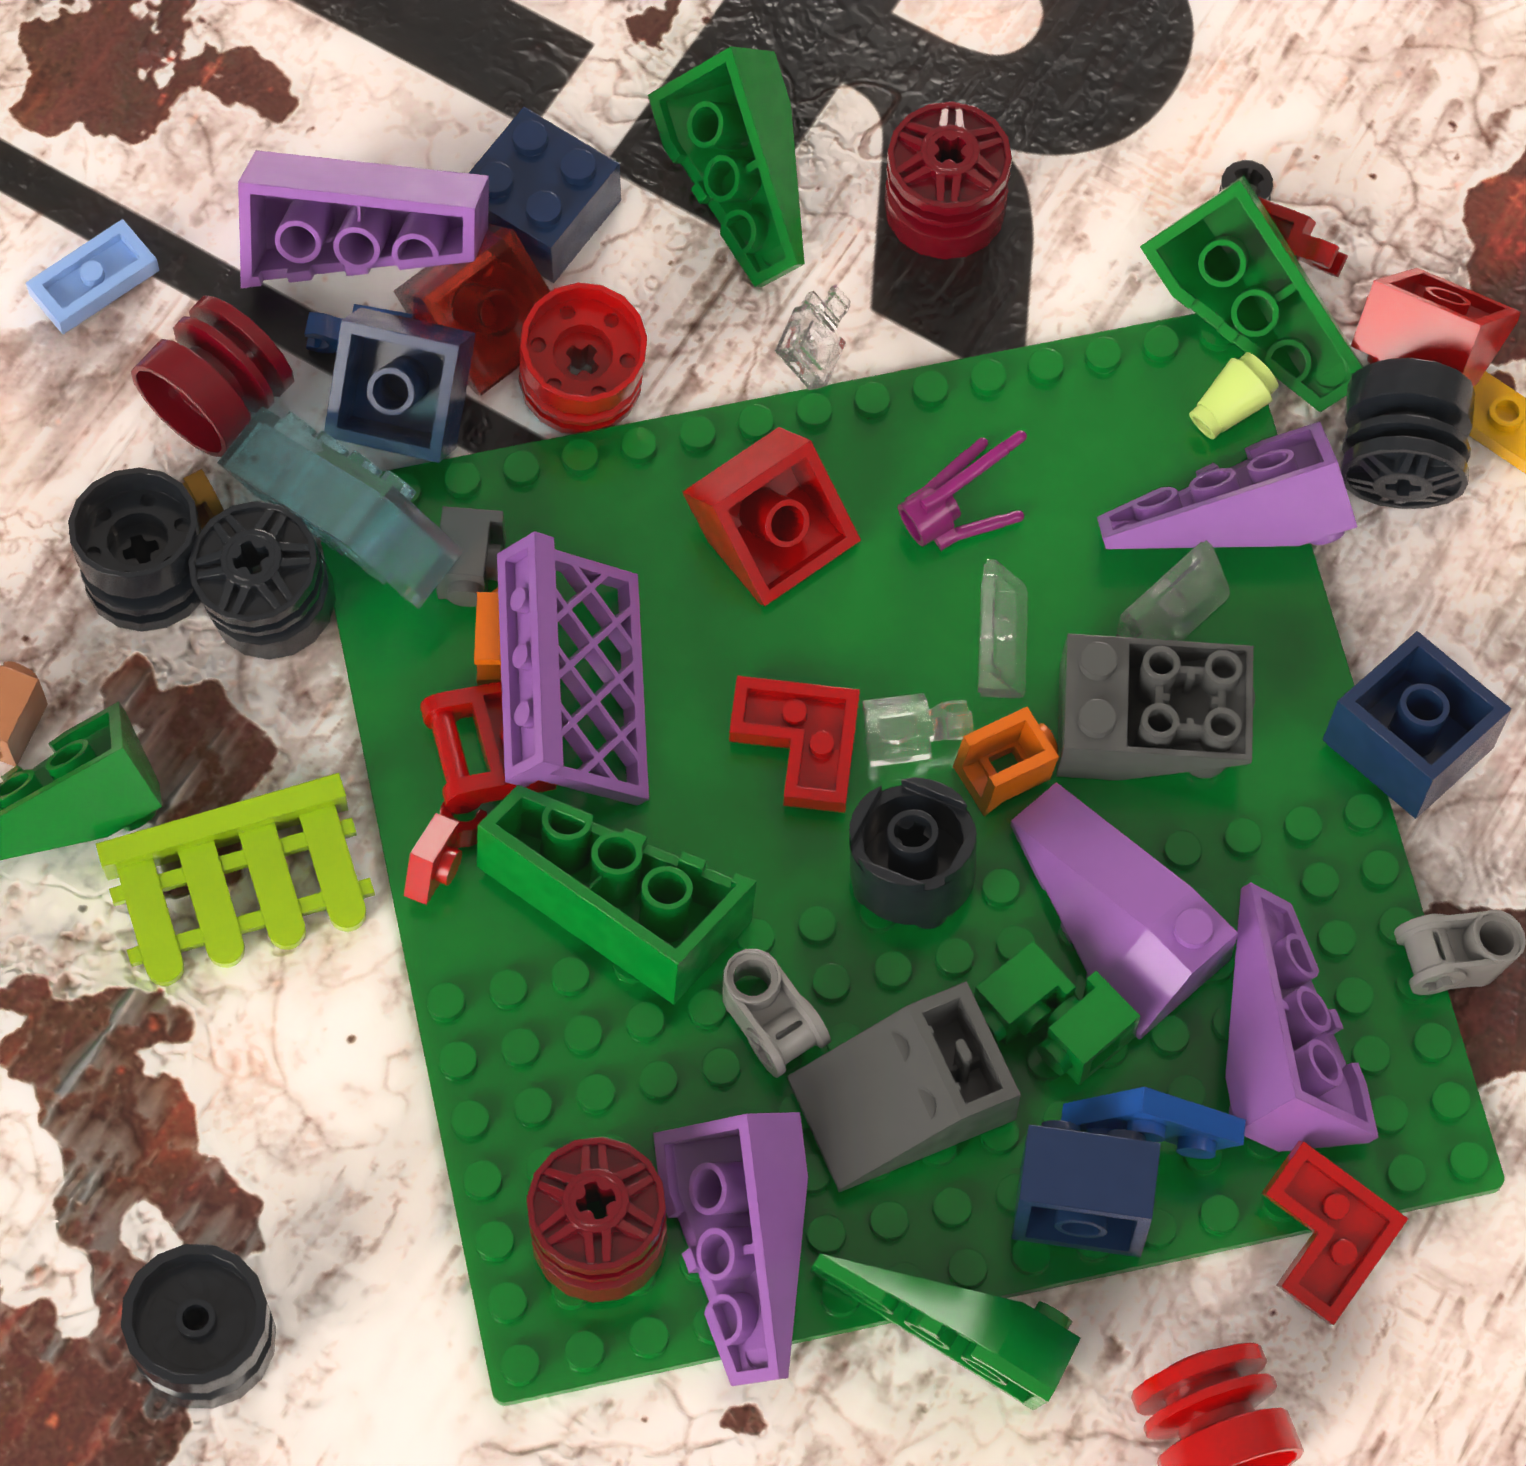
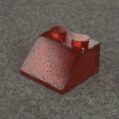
[393,224,550,396]

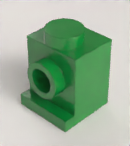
[974,941,1076,1046]
[1037,971,1140,1085]

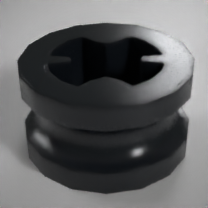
[1219,160,1273,201]

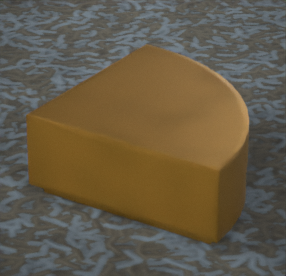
[182,469,224,529]

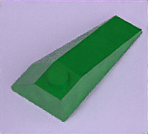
[648,46,805,287]
[1140,176,1363,412]
[0,701,162,860]
[810,1254,1081,1410]

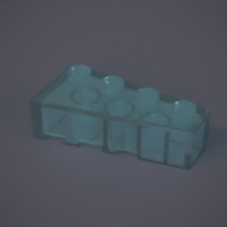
[217,406,464,609]

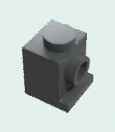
[434,506,506,607]

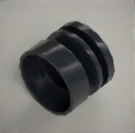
[1340,358,1475,509]
[68,467,201,632]
[188,501,336,660]

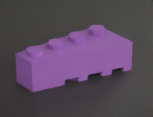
[238,150,489,288]

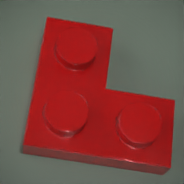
[729,675,860,813]
[1261,1141,1408,1325]

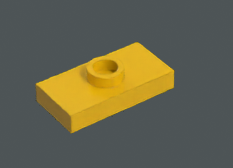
[1469,371,1526,474]

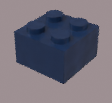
[469,107,621,283]
[323,307,476,463]
[1322,631,1512,819]
[1011,1120,1161,1258]

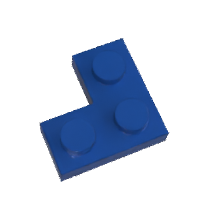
[1061,1087,1246,1159]

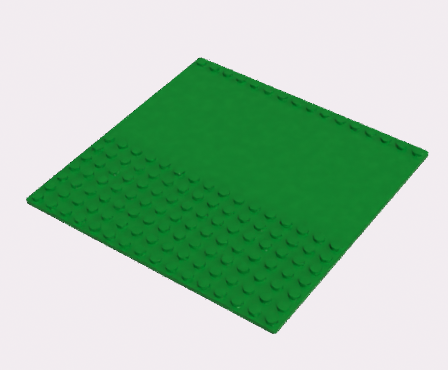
[311,313,1504,1406]

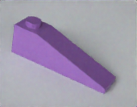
[1097,421,1358,549]
[1010,782,1238,1040]
[1225,882,1378,1152]
[653,1112,808,1386]

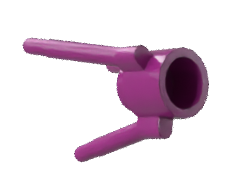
[898,430,1027,551]

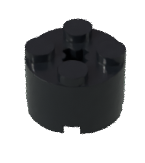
[849,777,977,929]

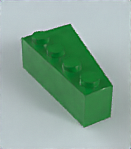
[476,785,757,1005]

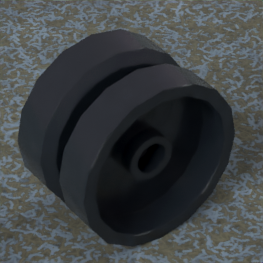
[121,1244,276,1409]

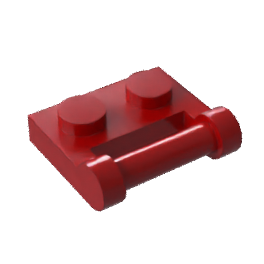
[420,681,556,814]

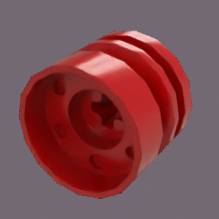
[518,282,647,434]
[1131,1342,1304,1466]

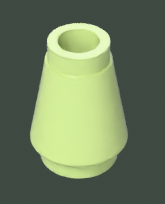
[1189,352,1279,439]

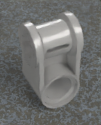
[1394,909,1526,995]
[722,949,831,1078]

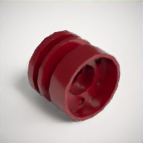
[884,101,1012,260]
[131,296,294,458]
[526,1137,668,1303]

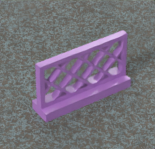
[497,531,649,806]

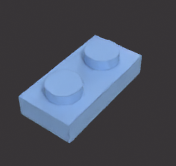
[26,219,160,334]

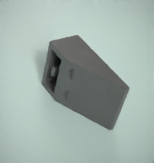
[1056,633,1254,781]
[787,981,1021,1192]

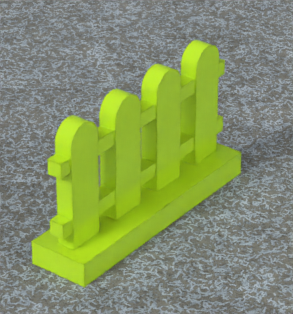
[95,773,375,986]

